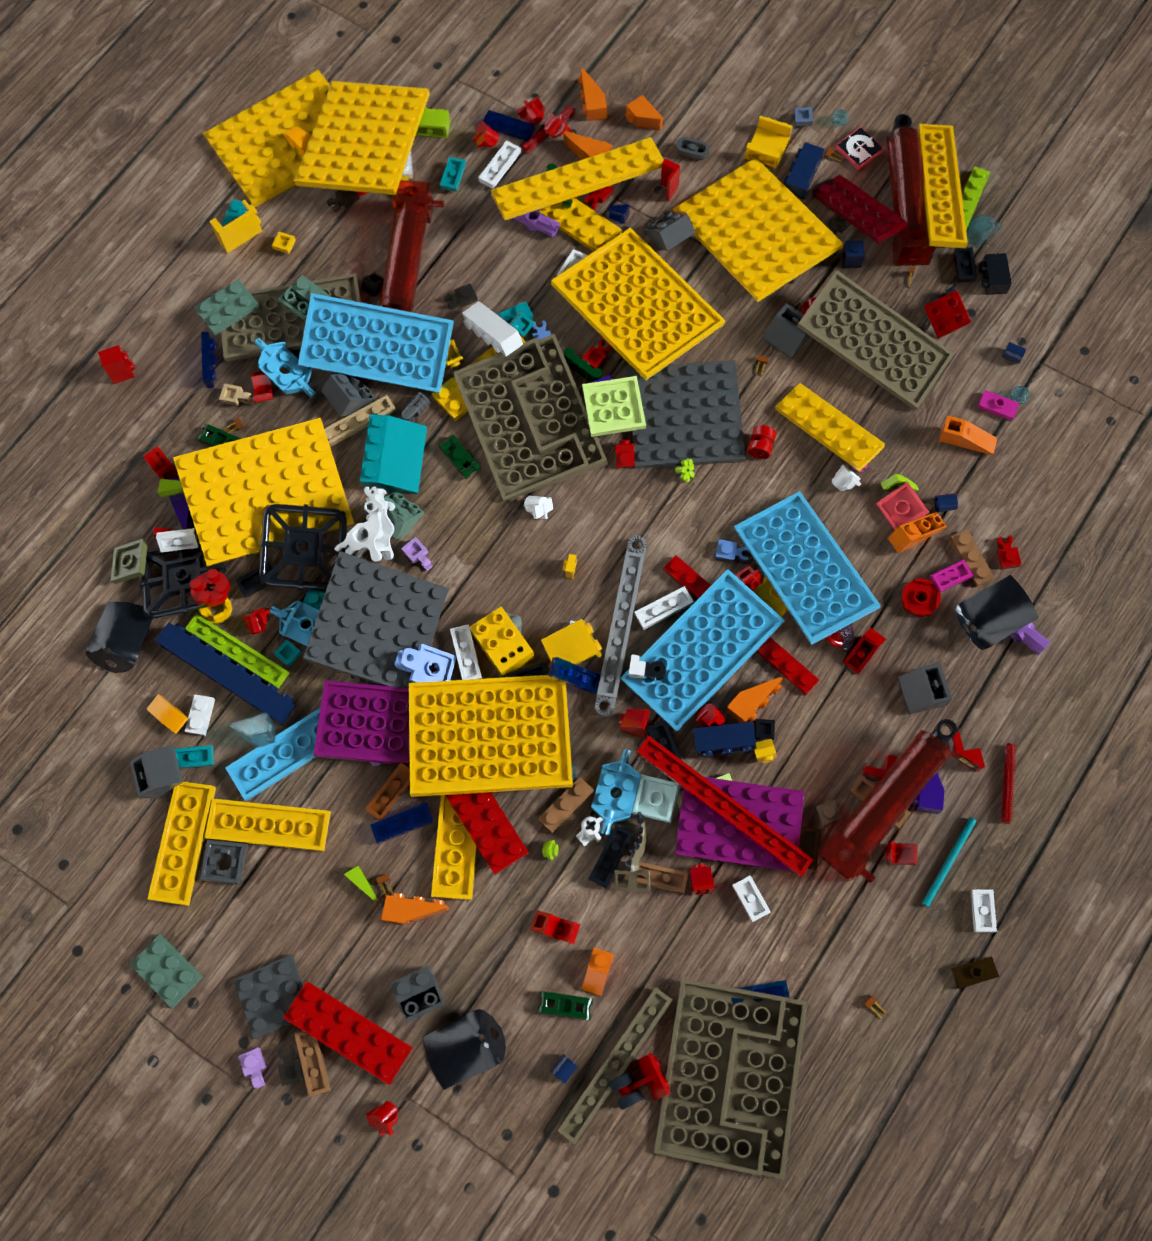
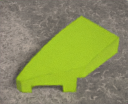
[881,474,919,492]

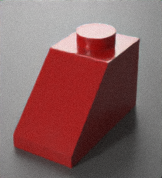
[843,627,886,674]
[618,709,650,738]
[689,864,715,895]

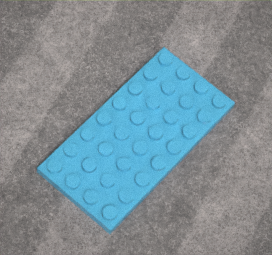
[298,293,454,393]
[734,491,880,645]
[620,569,785,732]

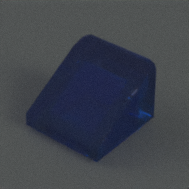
[609,204,630,224]

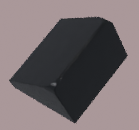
[361,272,388,297]

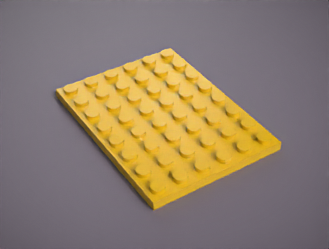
[203,70,330,207]
[294,81,430,195]
[673,157,843,302]
[551,228,725,380]
[173,418,354,567]
[409,674,573,797]

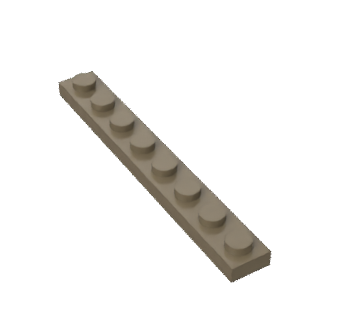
[558,987,672,1144]

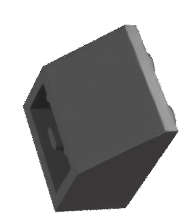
[644,211,696,251]
[763,303,811,359]
[321,374,376,416]
[898,663,952,715]
[130,746,183,798]
[390,965,445,1023]

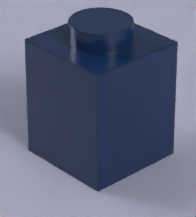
[842,241,865,268]

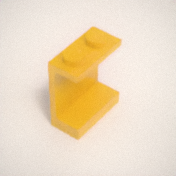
[745,116,792,169]
[209,199,262,253]
[541,619,602,675]

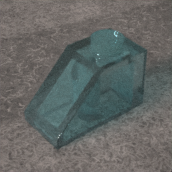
[966,214,1003,248]
[230,713,275,748]

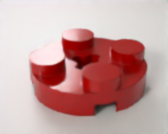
[190,569,231,607]
[901,578,941,617]

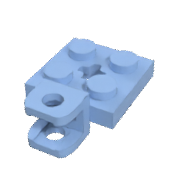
[395,644,457,683]

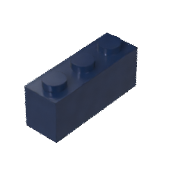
[783,142,824,200]
[694,722,756,758]

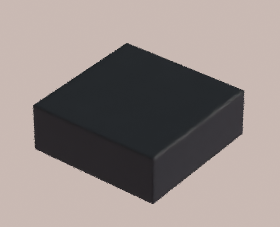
[754,719,775,741]

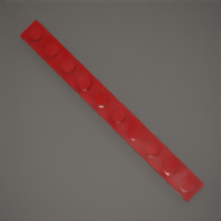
[663,555,819,695]
[636,735,814,877]

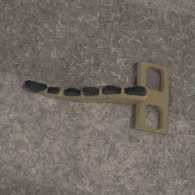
[615,812,651,892]

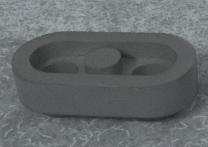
[676,137,709,160]

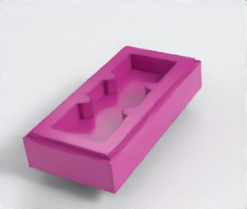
[977,390,1020,421]
[929,560,974,593]

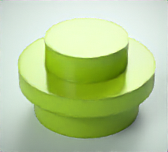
[543,840,558,860]

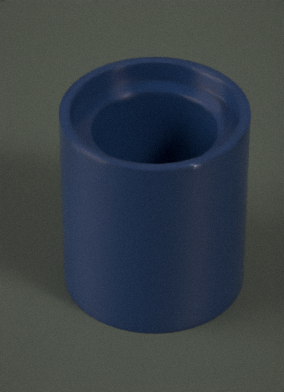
[1002,342,1026,364]
[934,493,958,512]
[550,1054,578,1084]

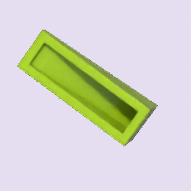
[157,479,184,497]
[344,866,379,902]

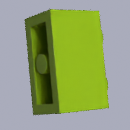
[416,108,450,138]

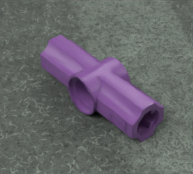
[511,210,560,237]
[1010,622,1050,655]

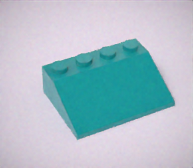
[360,414,427,494]

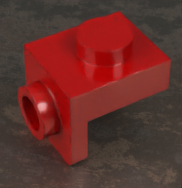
[615,439,635,467]
[735,565,763,590]
[885,841,918,865]

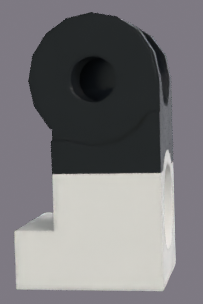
[629,655,666,681]

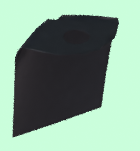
[955,575,1038,650]
[85,602,153,673]
[423,1009,506,1090]

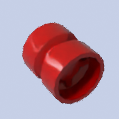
[747,425,777,459]

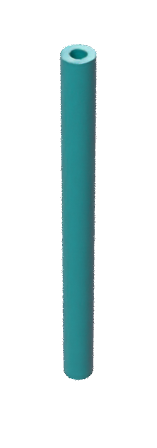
[921,817,977,907]

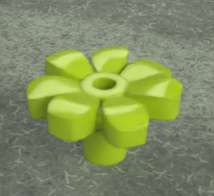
[675,459,695,482]

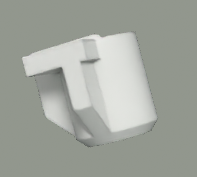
[832,465,861,491]
[524,496,553,519]
[576,817,607,846]

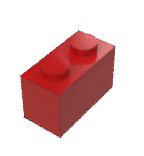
[98,345,136,384]

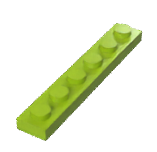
[962,166,990,230]
[185,614,290,689]

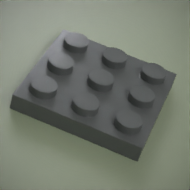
[233,955,304,1039]

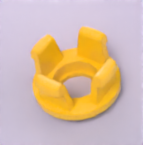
[199,597,232,624]

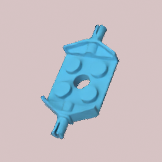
[254,338,316,398]
[270,601,319,646]
[591,749,641,835]

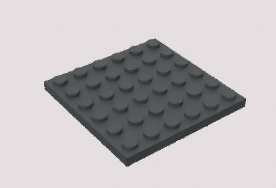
[627,360,746,469]
[303,551,449,688]

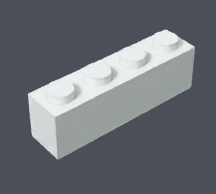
[462,301,523,357]

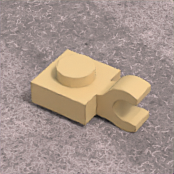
[219,384,254,406]

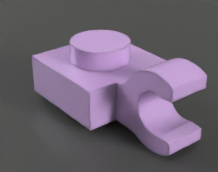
[401,537,433,571]
[238,1048,266,1089]

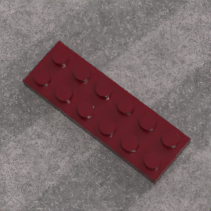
[812,175,907,244]

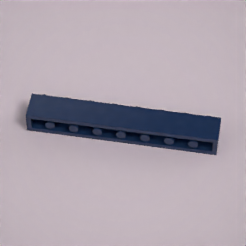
[155,623,296,726]

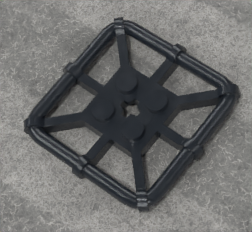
[259,504,347,590]
[140,539,226,619]

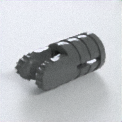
[401,392,430,422]

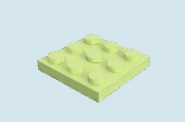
[582,376,646,437]

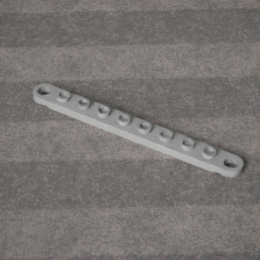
[595,535,647,717]

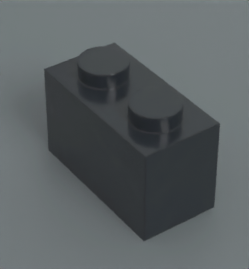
[979,253,1012,295]

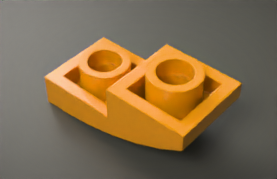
[283,126,310,156]
[147,694,189,734]

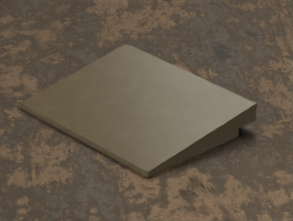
[453,333,608,502]
[654,978,808,1180]

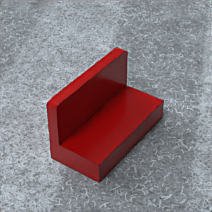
[660,158,680,201]

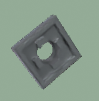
[199,840,248,885]

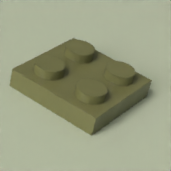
[110,539,148,584]

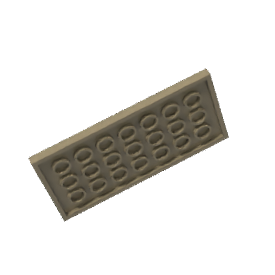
[797,270,954,411]
[221,273,361,362]

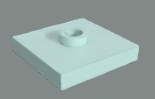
[632,775,681,823]

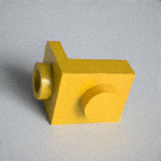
[445,340,463,368]
[754,739,777,763]

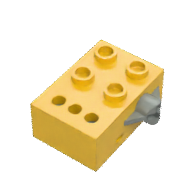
[469,606,535,676]

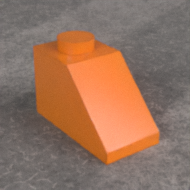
[625,95,663,130]
[582,948,614,996]

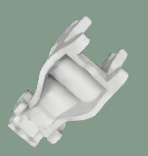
[334,487,395,562]

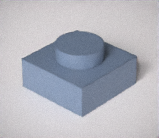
[794,107,813,126]

